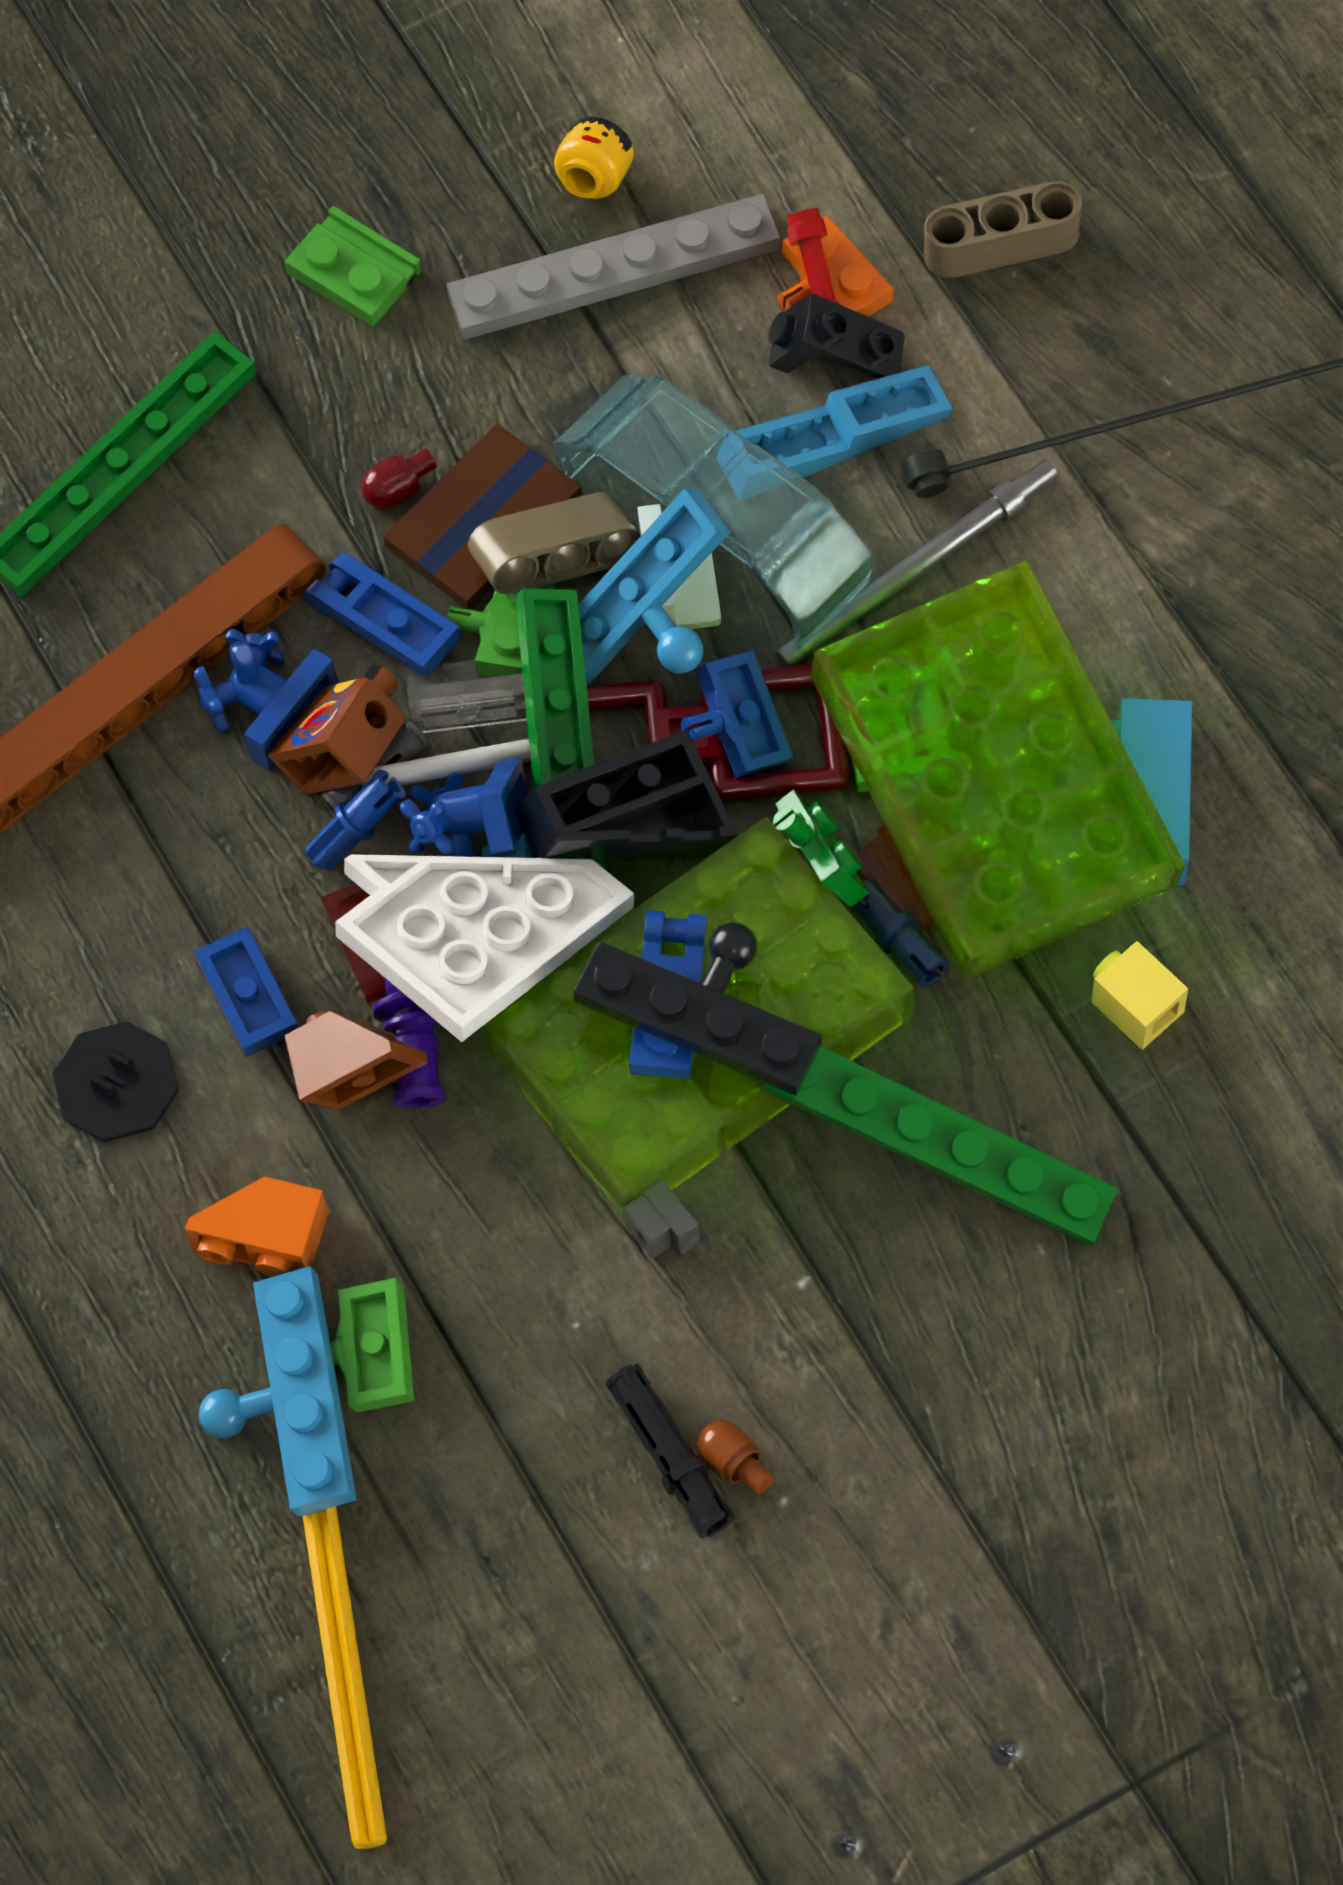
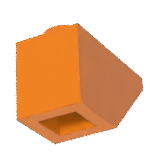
[185,1176,329,1277]

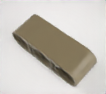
[923,181,1082,278]
[468,492,641,594]

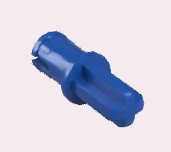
[306,770,406,870]

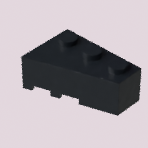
[514,730,738,861]

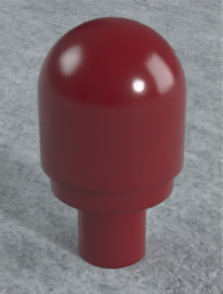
[361,448,437,510]

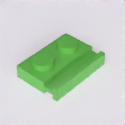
[284,206,422,327]

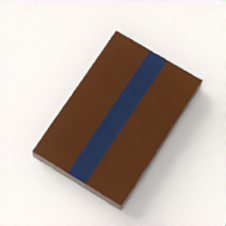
[383,423,582,609]

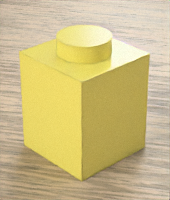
[1092,941,1188,1050]

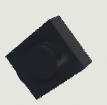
[769,293,905,379]

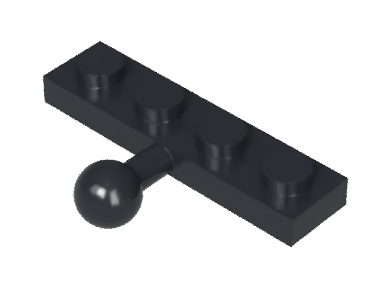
[573,922,822,1096]

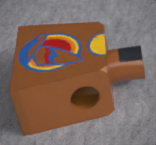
[267,665,404,795]

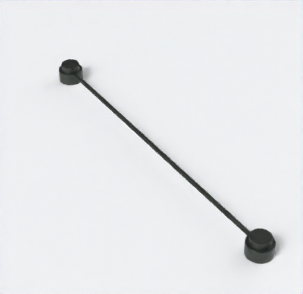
[901,358,1343,498]

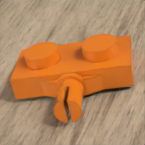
[777,215,894,317]

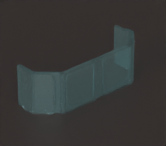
[554,374,873,650]

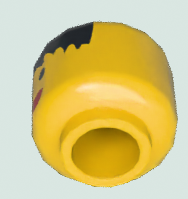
[554,116,634,199]

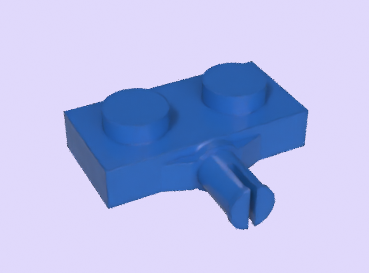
[681,650,794,778]

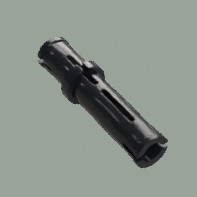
[605,1364,734,1538]

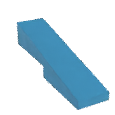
[717,365,953,504]

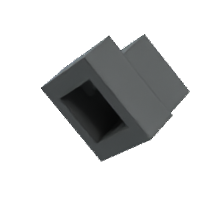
[623,1178,700,1259]

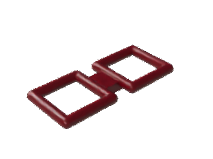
[587,663,851,801]

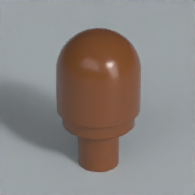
[697,1420,774,1495]

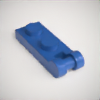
[304,552,462,678]
[629,910,708,1079]

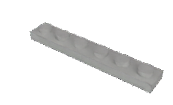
[446,194,780,340]

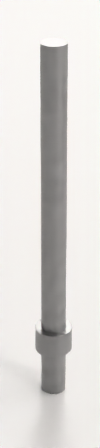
[775,459,1058,667]

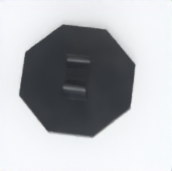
[52,1021,179,1142]

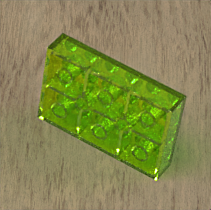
[811,560,1186,981]
[481,816,914,1218]

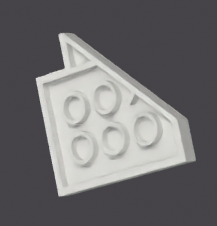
[335,854,634,1042]

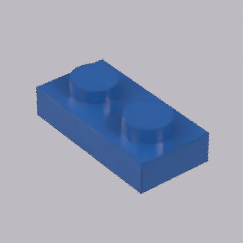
[194,926,299,1057]

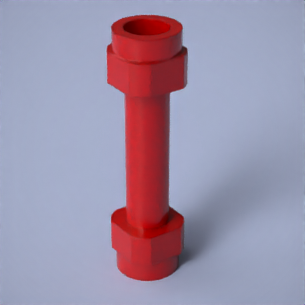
[786,208,837,303]

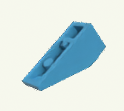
[1107,698,1192,885]

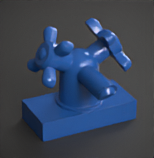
[194,629,338,771]
[400,757,529,857]

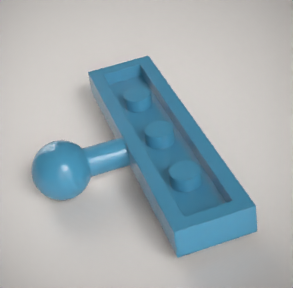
[578,488,730,686]
[199,1266,357,1517]

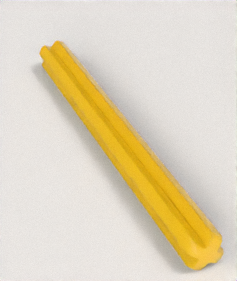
[303,1506,387,1849]

